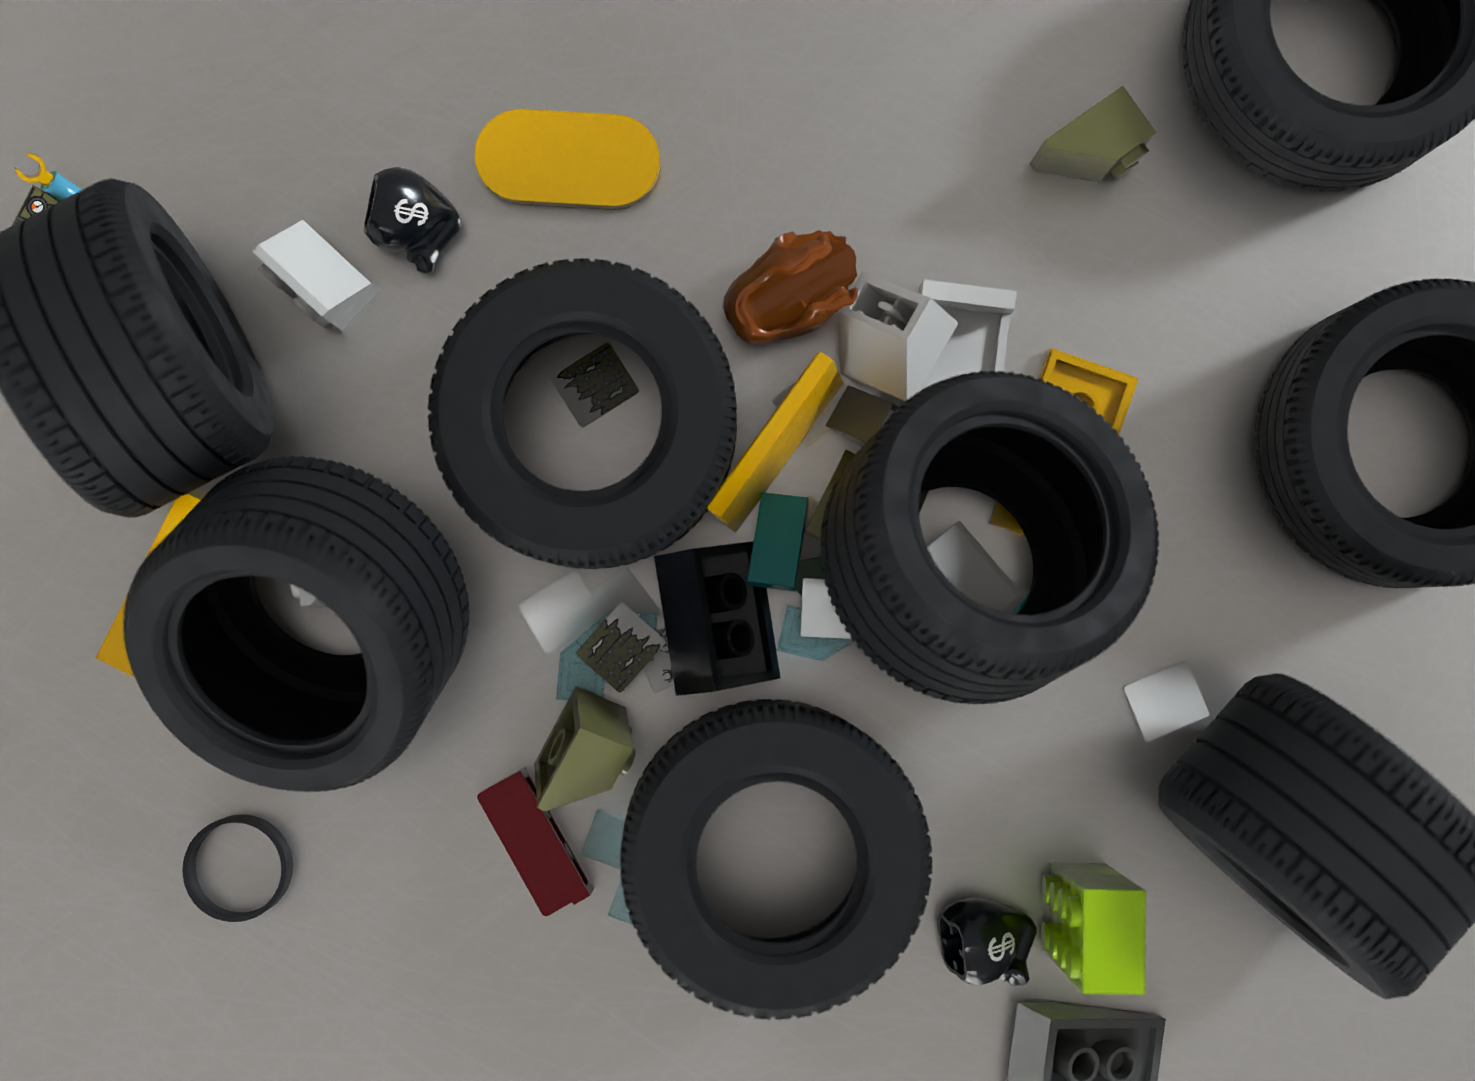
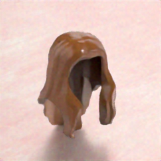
[723,230,858,345]

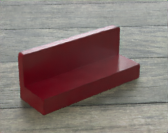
[477,767,594,916]

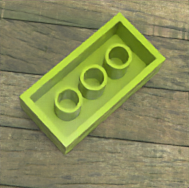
[1041,862,1146,995]

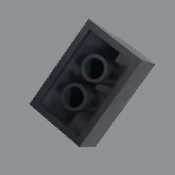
[654,541,781,696]

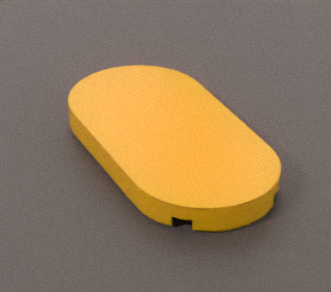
[475,109,660,209]

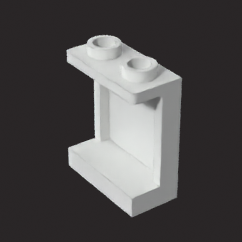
[919,279,1017,392]

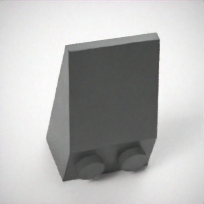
[1007,1002,1166,1081]

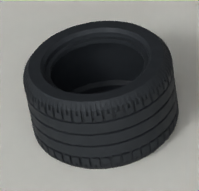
[1182,0,1475,191]
[0,179,275,518]
[428,258,737,569]
[1254,278,1475,588]
[820,371,1159,704]
[123,456,470,792]
[1158,673,1475,999]
[620,699,932,1020]

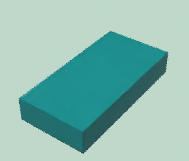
[747,492,809,591]

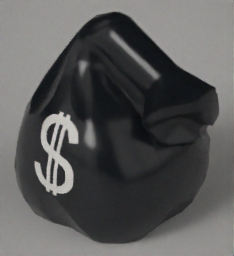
[364,167,461,274]
[937,898,1037,986]

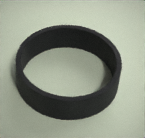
[182,815,293,922]

